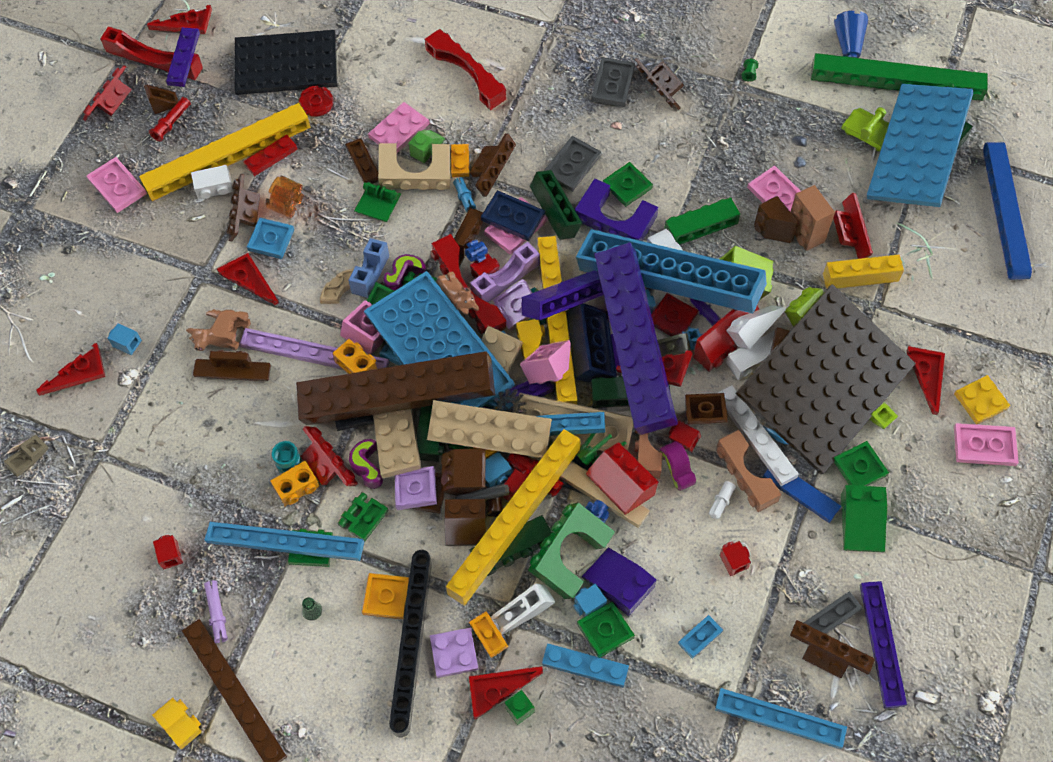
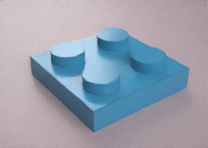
[247,218,295,259]

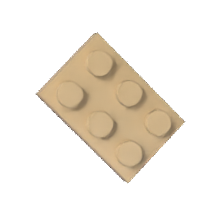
[481,326,523,374]

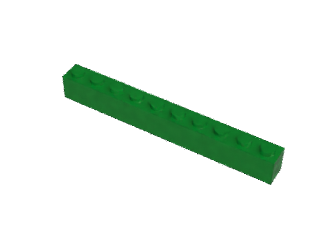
[811,53,988,101]

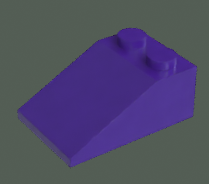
[582,547,657,617]

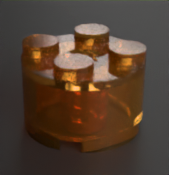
[266,175,304,218]

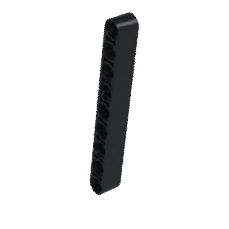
[389,550,432,738]

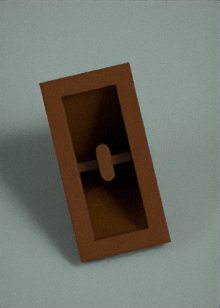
[144,84,178,114]

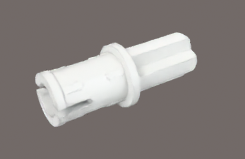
[709,481,736,519]

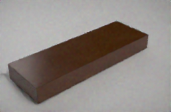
[345,138,379,184]

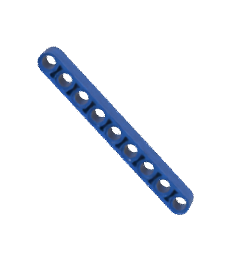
[983,142,1032,280]

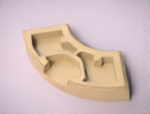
[320,268,354,304]

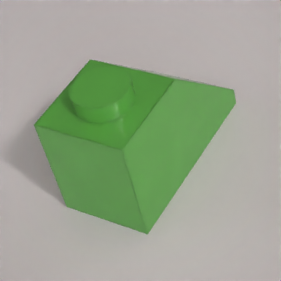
[409,130,445,163]

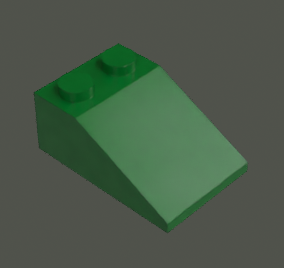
[841,485,887,553]

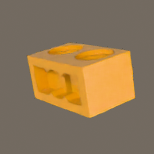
[332,339,377,374]
[270,461,319,506]

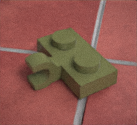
[658,333,691,357]

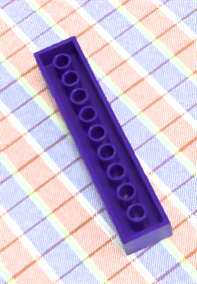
[594,242,678,435]

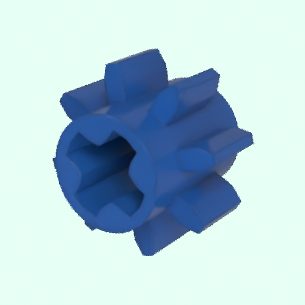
[465,239,488,263]
[585,500,609,523]

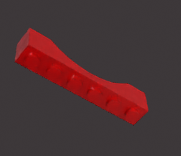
[100,26,203,80]
[424,29,506,110]
[430,234,507,334]

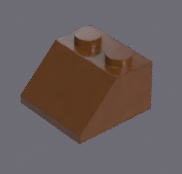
[754,196,798,243]
[685,393,728,425]
[441,449,486,496]
[444,499,486,546]

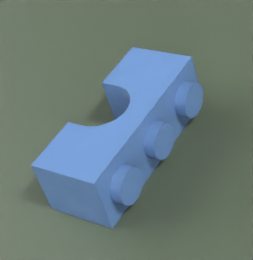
[348,238,389,298]

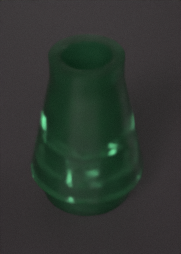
[302,597,322,621]

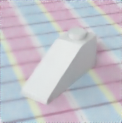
[726,305,786,349]
[491,584,555,635]

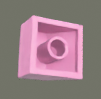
[340,300,384,354]
[520,340,571,384]

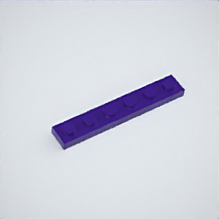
[860,581,907,709]

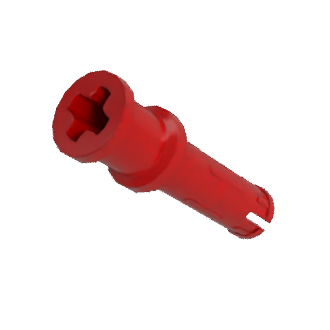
[149,97,191,142]

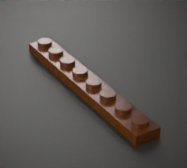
[182,619,287,762]

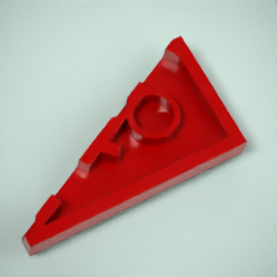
[147,5,212,34]
[217,253,279,305]
[36,343,106,396]
[906,346,945,415]
[616,350,693,387]
[469,666,543,719]

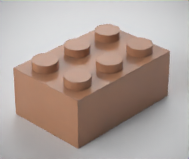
[790,185,835,251]

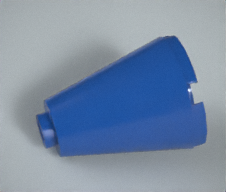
[834,11,868,58]

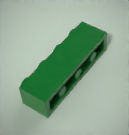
[664,197,741,245]

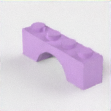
[470,242,540,302]

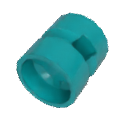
[271,441,302,473]

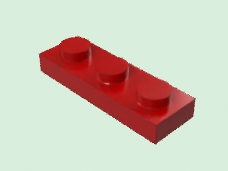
[243,135,298,177]

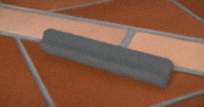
[455,484,510,501]

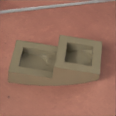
[4,435,49,477]

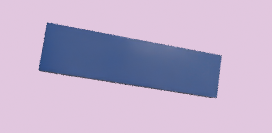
[762,469,841,523]

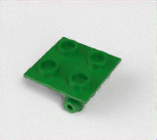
[354,182,401,222]

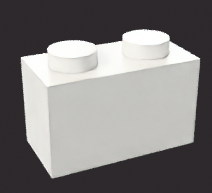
[191,165,233,200]

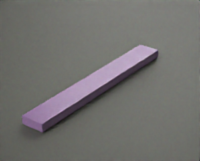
[239,328,389,369]

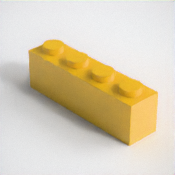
[823,254,904,289]

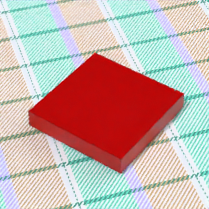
[651,293,699,336]

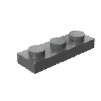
[803,591,863,634]

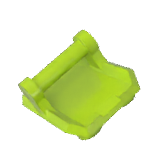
[841,107,889,152]

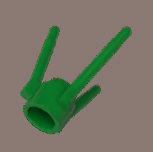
[577,433,627,466]

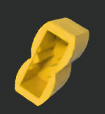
[152,697,202,750]

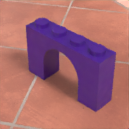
[574,178,659,241]

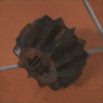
[493,388,527,414]

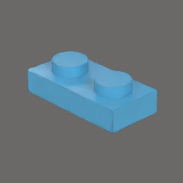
[678,615,723,659]

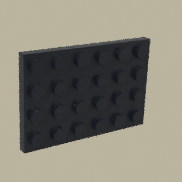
[234,30,338,95]

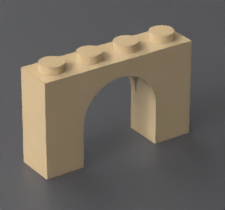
[378,143,450,190]

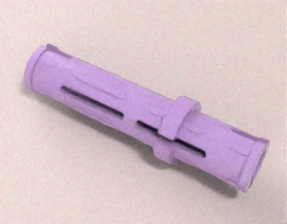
[204,580,228,643]

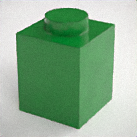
[504,690,535,725]

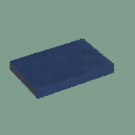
[480,190,545,241]

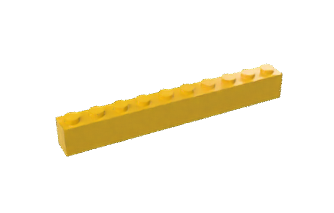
[139,103,311,201]
[537,236,577,405]
[446,429,580,606]

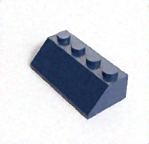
[566,303,617,382]

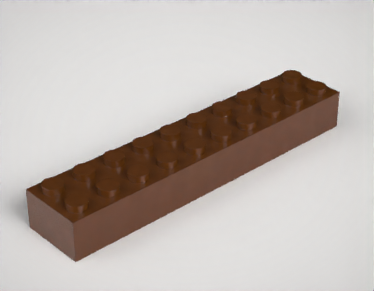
[296,351,495,425]

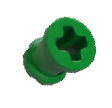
[741,58,759,82]

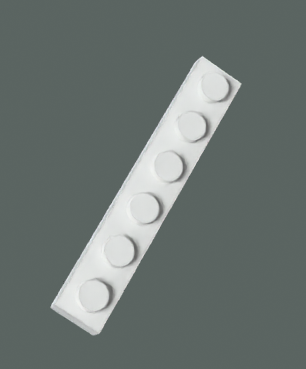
[718,385,799,486]

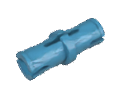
[453,177,476,212]

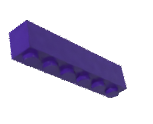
[521,270,604,320]

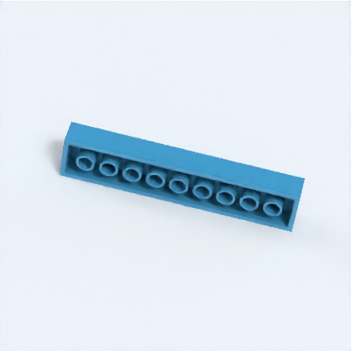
[576,229,767,314]

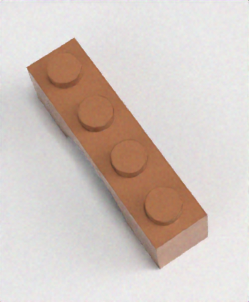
[634,430,662,479]
[716,430,782,512]

